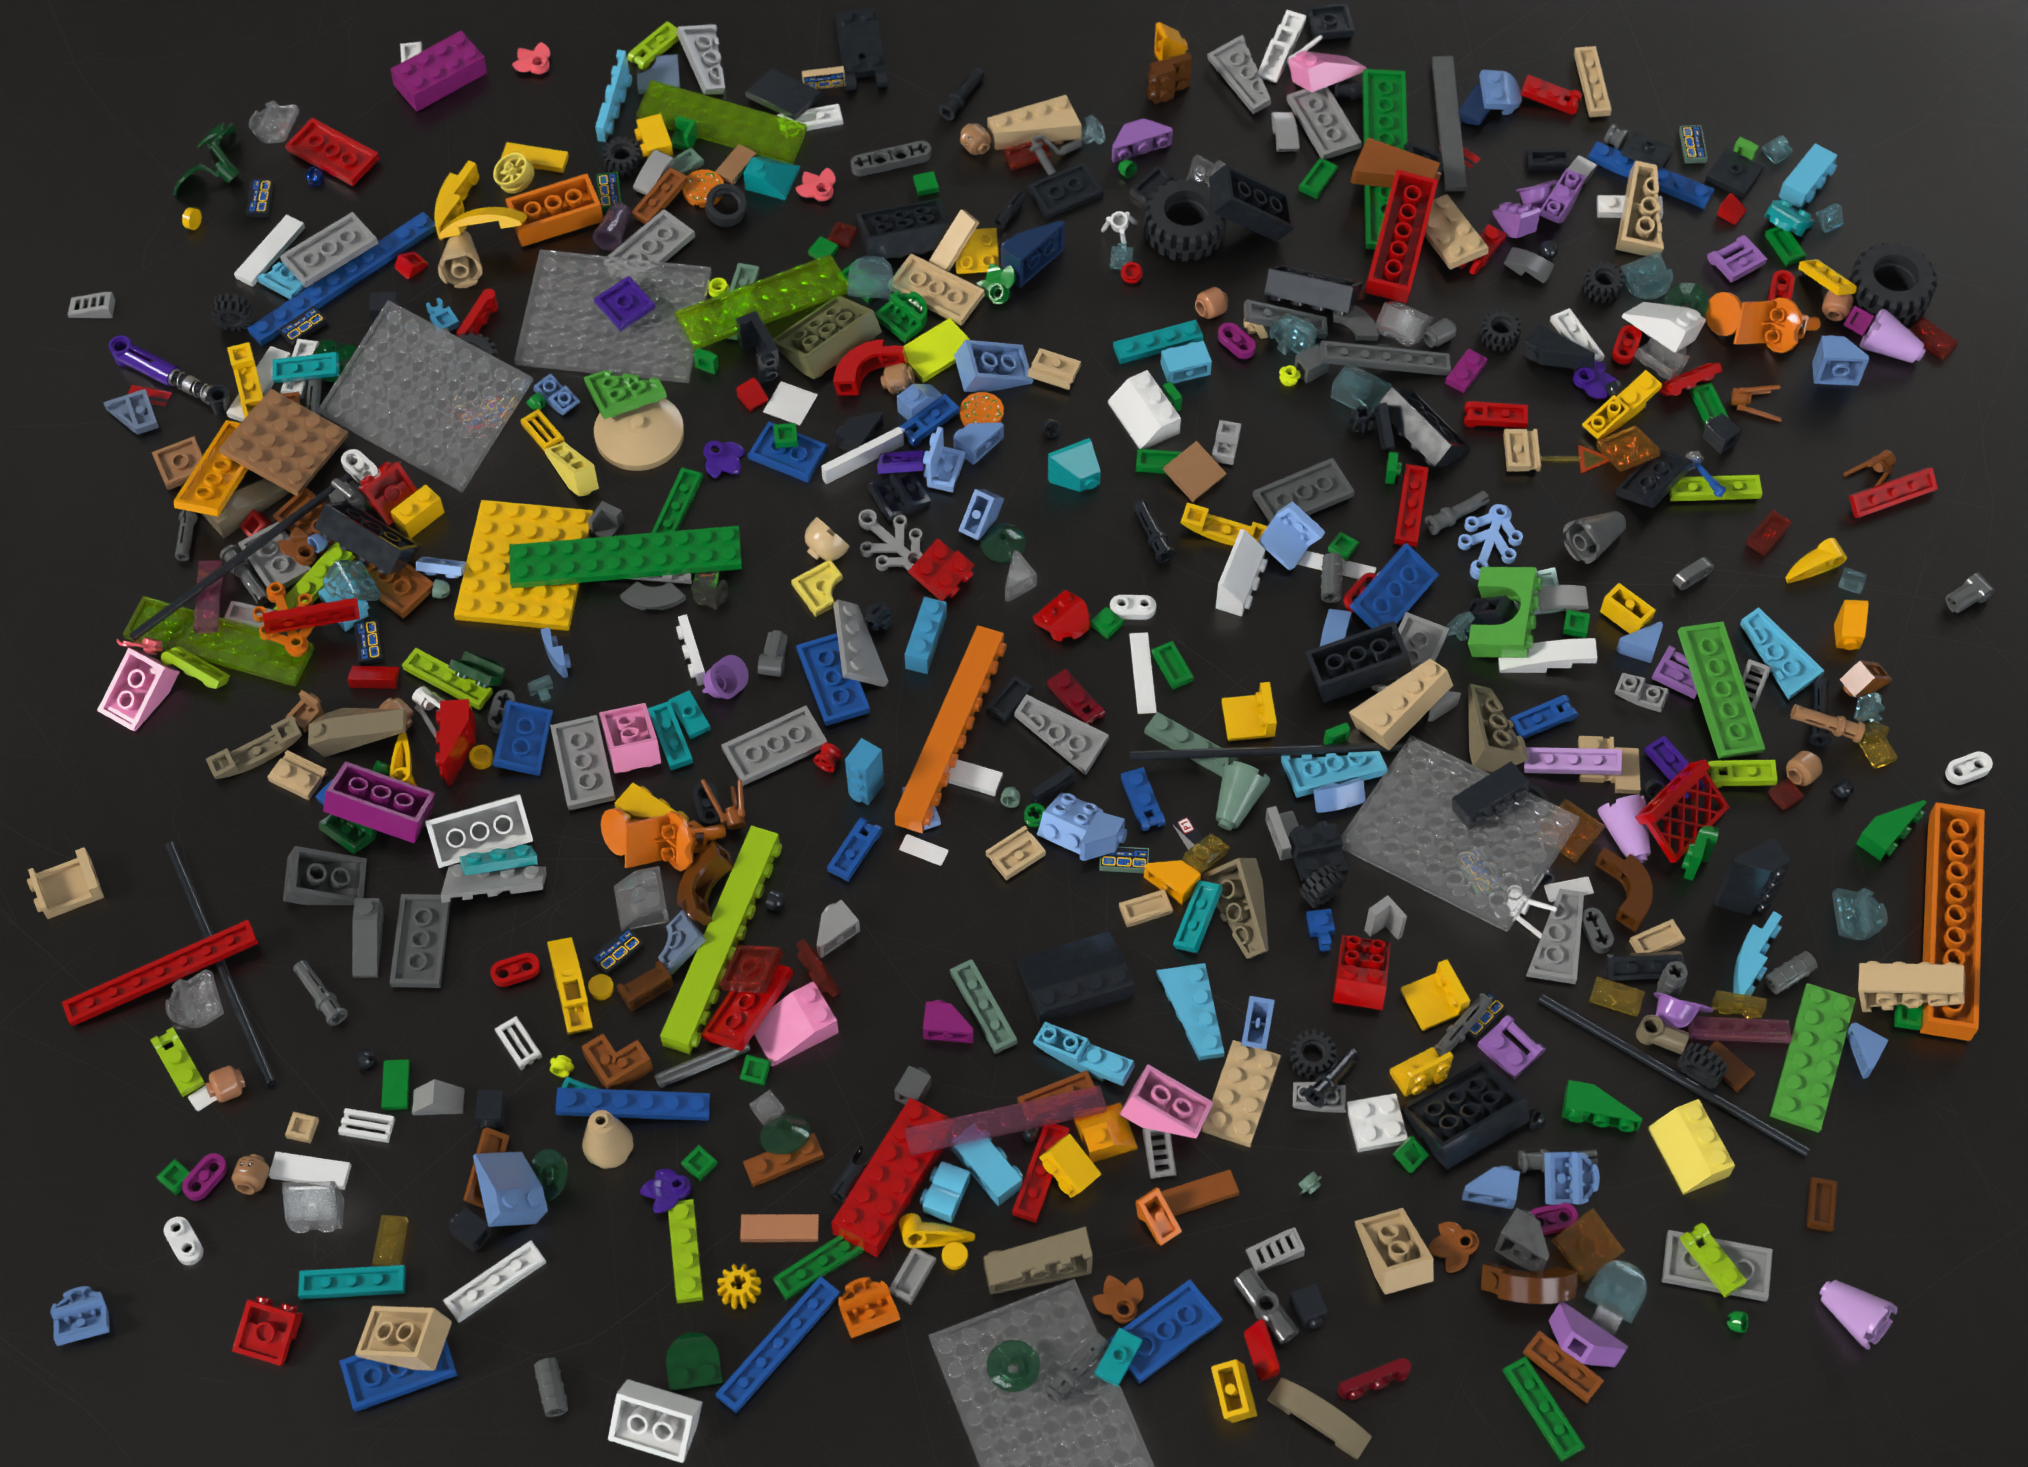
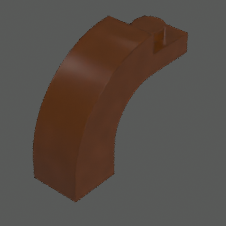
[677,840,734,926]
[1595,847,1653,932]
[1481,1262,1578,1304]

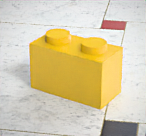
[634,113,674,159]
[390,484,445,539]
[1600,583,1656,634]
[1039,1134,1101,1198]
[1211,1359,1257,1423]

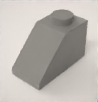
[817,900,860,958]

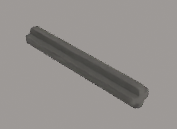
[655,1042,750,1088]

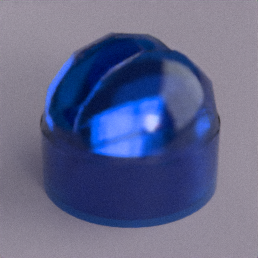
[306,167,324,186]

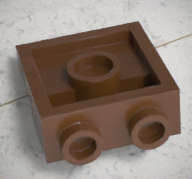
[1147,52,1192,104]

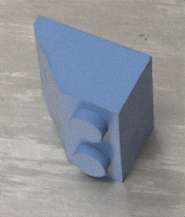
[1812,335,1869,386]

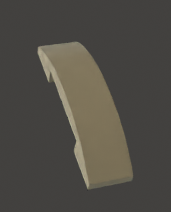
[206,715,302,779]
[1267,1378,1372,1460]

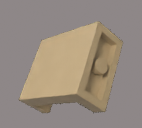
[27,847,104,919]

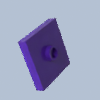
[594,276,656,332]
[877,450,925,474]

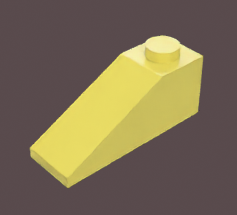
[544,442,599,496]

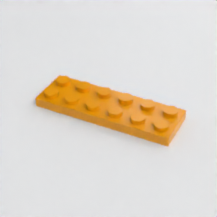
[174,420,248,516]

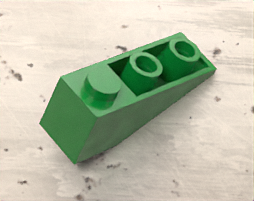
[1856,800,1927,861]
[1562,1080,1642,1132]

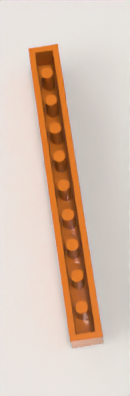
[895,625,1007,833]

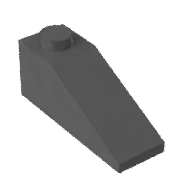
[352,898,385,978]

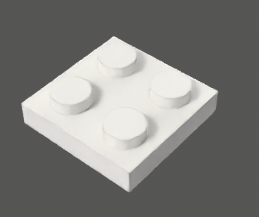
[1346,1094,1408,1152]

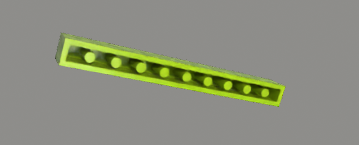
[660,826,782,1055]

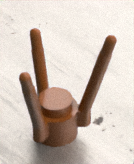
[1731,385,1782,422]
[1843,450,1896,486]
[701,779,746,830]

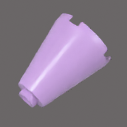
[1860,309,1926,363]
[1597,794,1651,863]
[1820,1280,1898,1349]

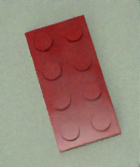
[285,118,380,186]
[701,957,795,1051]

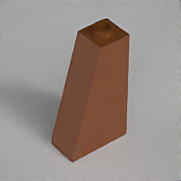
[1350,137,1441,188]

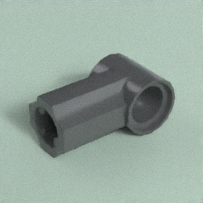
[1945,572,1995,613]
[758,630,788,677]

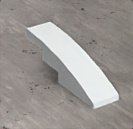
[1258,10,1306,83]
[1498,638,1597,673]

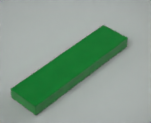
[651,468,703,533]
[772,1236,864,1301]
[1503,1356,1585,1462]

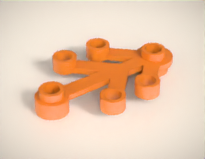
[252,582,316,657]

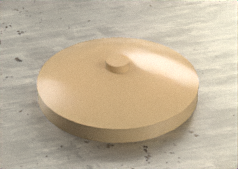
[594,398,684,471]

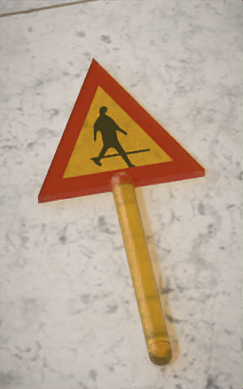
[1540,445,1613,473]

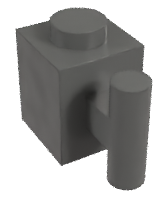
[328,478,368,511]

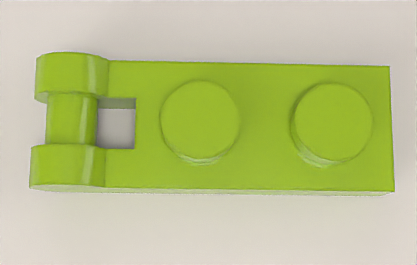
[627,21,679,71]
[161,646,230,689]
[1707,760,1777,788]
[150,1027,205,1097]
[1680,1223,1747,1298]

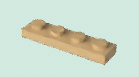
[1574,46,1611,117]

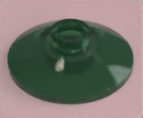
[1664,282,1709,317]
[981,523,1026,563]
[760,1115,810,1155]
[529,1149,568,1201]
[987,1340,1040,1392]

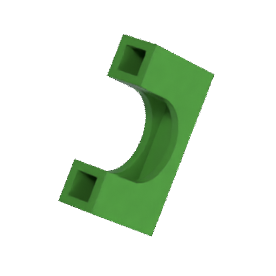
[1468,567,1542,658]

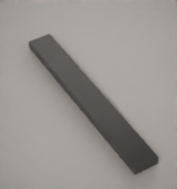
[1431,56,1467,191]

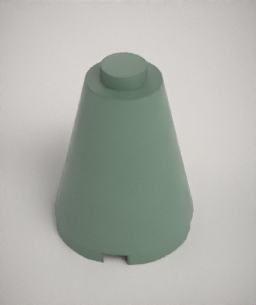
[1215,761,1270,830]

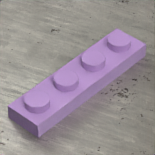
[1524,747,1622,775]

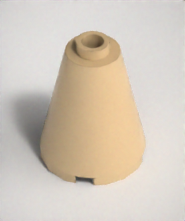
[438,231,482,288]
[582,1110,634,1169]

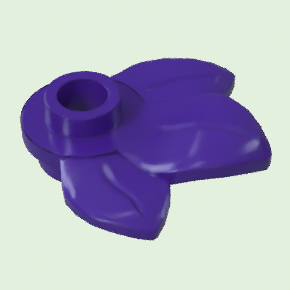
[1573,362,1617,399]
[703,440,745,478]
[640,1169,691,1213]

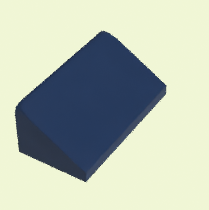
[1458,84,1490,125]

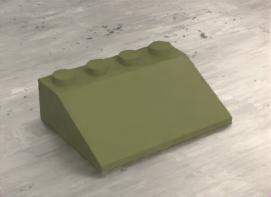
[773,295,882,379]

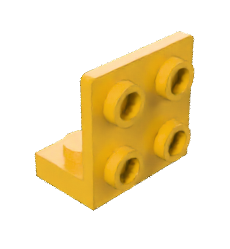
[955,228,999,274]
[1222,682,1277,741]
[1401,959,1470,1031]
[1389,1047,1453,1097]

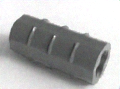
[1321,553,1343,603]
[1764,951,1818,994]
[1656,961,1688,998]
[534,1358,569,1417]

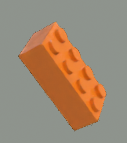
[505,174,604,247]

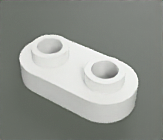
[341,449,379,485]
[1110,595,1156,620]
[1945,752,1993,785]
[164,1217,203,1265]

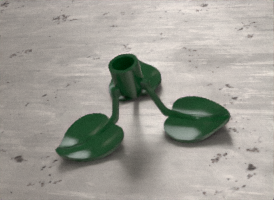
[174,122,240,197]

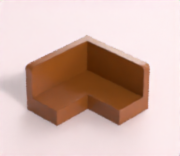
[581,1034,653,1090]

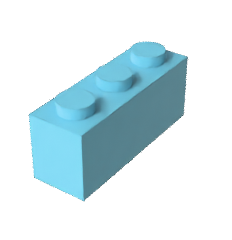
[1779,143,1837,209]
[951,1123,1023,1206]

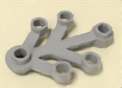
[859,509,923,571]

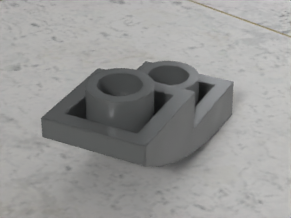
[1504,247,1554,283]

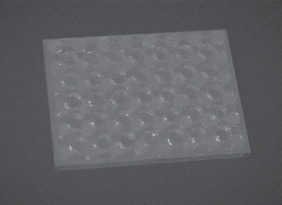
[514,250,712,383]
[317,300,534,493]
[1341,736,1580,932]
[929,1279,1154,1467]

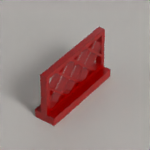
[1635,759,1730,863]

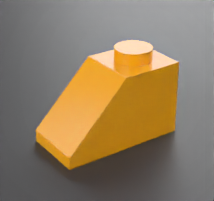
[1154,22,1188,61]
[1834,600,1869,650]
[1144,860,1201,905]

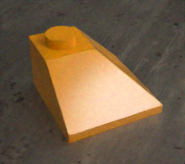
[1073,1103,1137,1162]

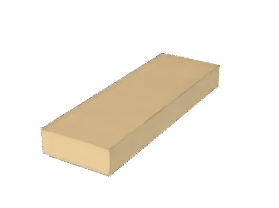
[929,209,980,272]

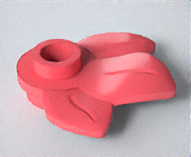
[512,42,550,74]
[796,168,836,201]
[117,638,163,655]

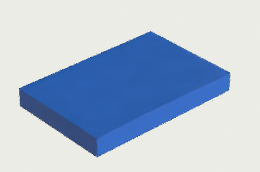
[748,421,829,483]
[492,700,553,776]

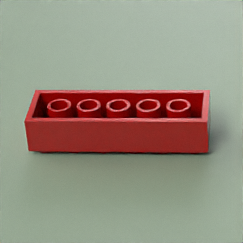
[1364,169,1438,303]
[832,1097,954,1258]

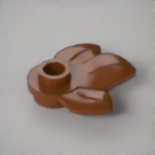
[278,527,321,566]
[1428,1222,1479,1273]
[1093,1275,1144,1324]

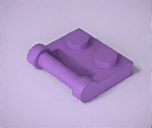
[1707,235,1767,283]
[1652,645,1697,699]
[1477,1014,1546,1080]

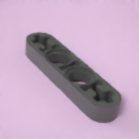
[851,141,931,176]

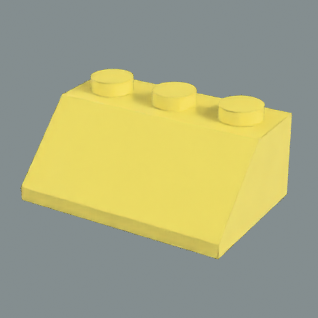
[1648,1099,1735,1195]

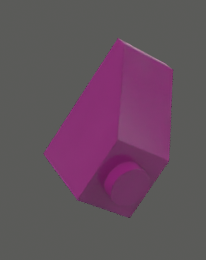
[923,1000,974,1043]

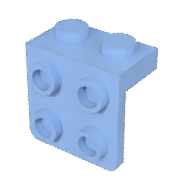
[923,427,966,492]
[1258,501,1325,570]
[1037,793,1103,854]

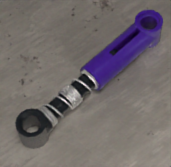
[109,336,233,415]

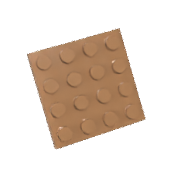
[220,389,348,496]

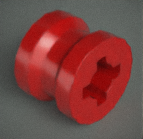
[814,743,843,772]

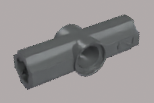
[1234,1268,1299,1345]

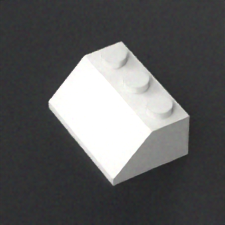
[1108,370,1181,449]
[1216,529,1268,617]
[608,1379,702,1463]

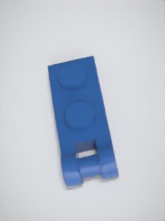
[900,394,960,447]
[1510,695,1579,739]
[1121,767,1165,832]
[827,817,883,882]

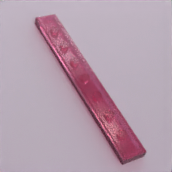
[904,1086,1107,1155]

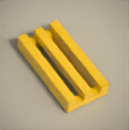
[520,409,565,450]

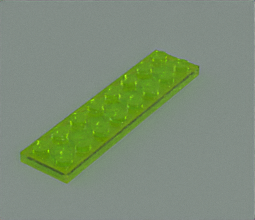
[636,80,807,164]
[674,254,851,350]
[123,596,315,687]

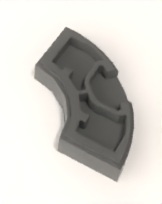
[1333,305,1379,341]
[620,581,686,610]

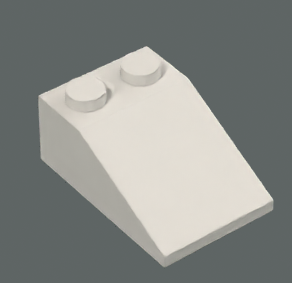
[1622,302,1706,353]

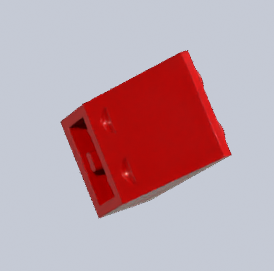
[436,699,476,787]
[1333,935,1391,1010]

